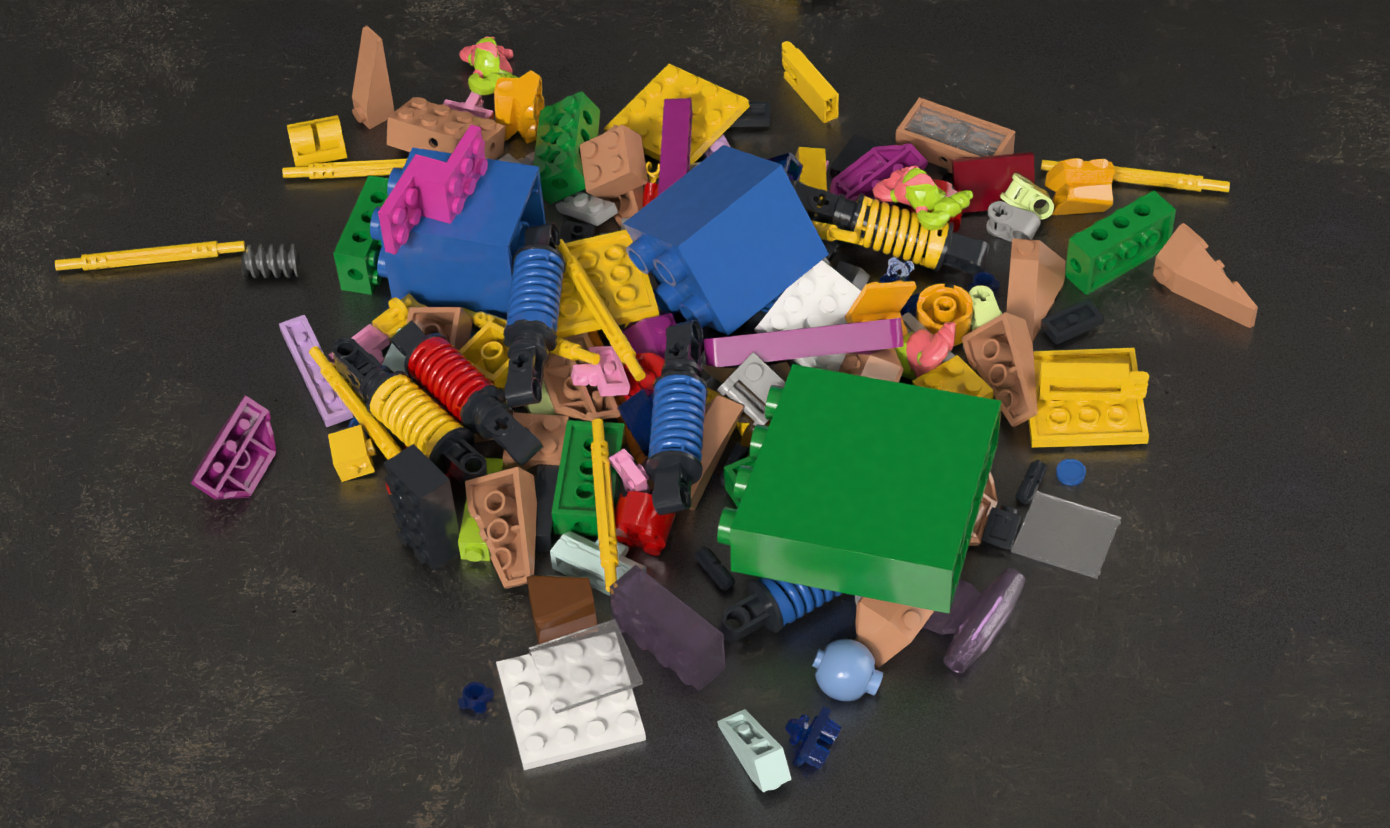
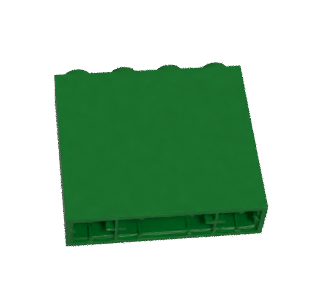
[717,364,1002,614]

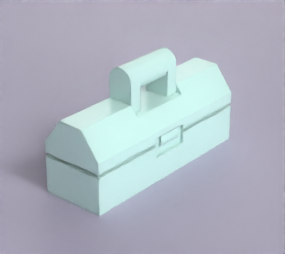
[550,531,647,604]

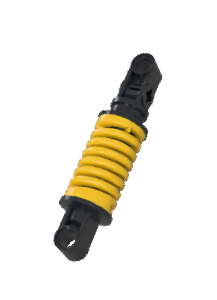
[790,180,990,275]
[332,337,488,488]

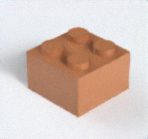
[580,125,648,201]
[503,412,569,471]

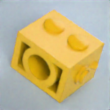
[328,425,376,482]

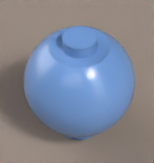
[812,639,883,701]

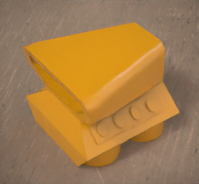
[494,70,544,144]
[1045,158,1116,215]

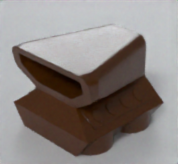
[526,575,599,648]

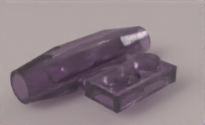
[923,568,1026,673]

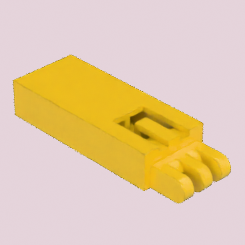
[782,41,839,123]
[1038,363,1149,401]

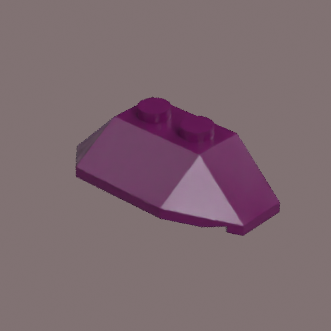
[830,143,928,207]
[622,311,676,357]
[191,395,276,500]

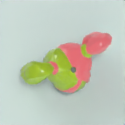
[459,37,519,95]
[872,166,973,231]
[895,322,956,381]

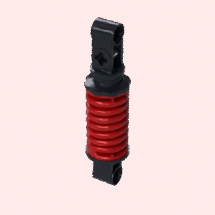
[390,320,543,467]

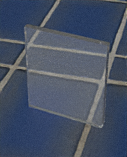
[1012,491,1121,579]
[529,619,643,714]

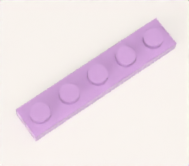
[279,314,353,427]

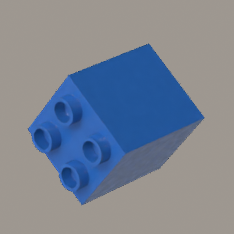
[623,145,829,336]
[370,147,546,320]

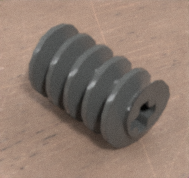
[241,243,300,279]

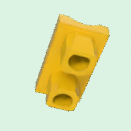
[372,294,427,344]

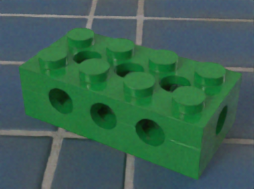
[533,91,600,205]
[333,175,389,295]
[1065,191,1176,295]
[552,420,627,537]

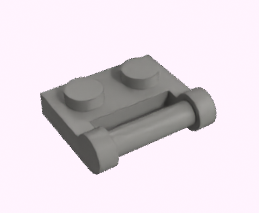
[717,353,785,426]

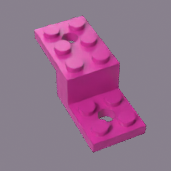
[378,125,488,255]

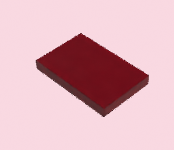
[952,152,1035,213]

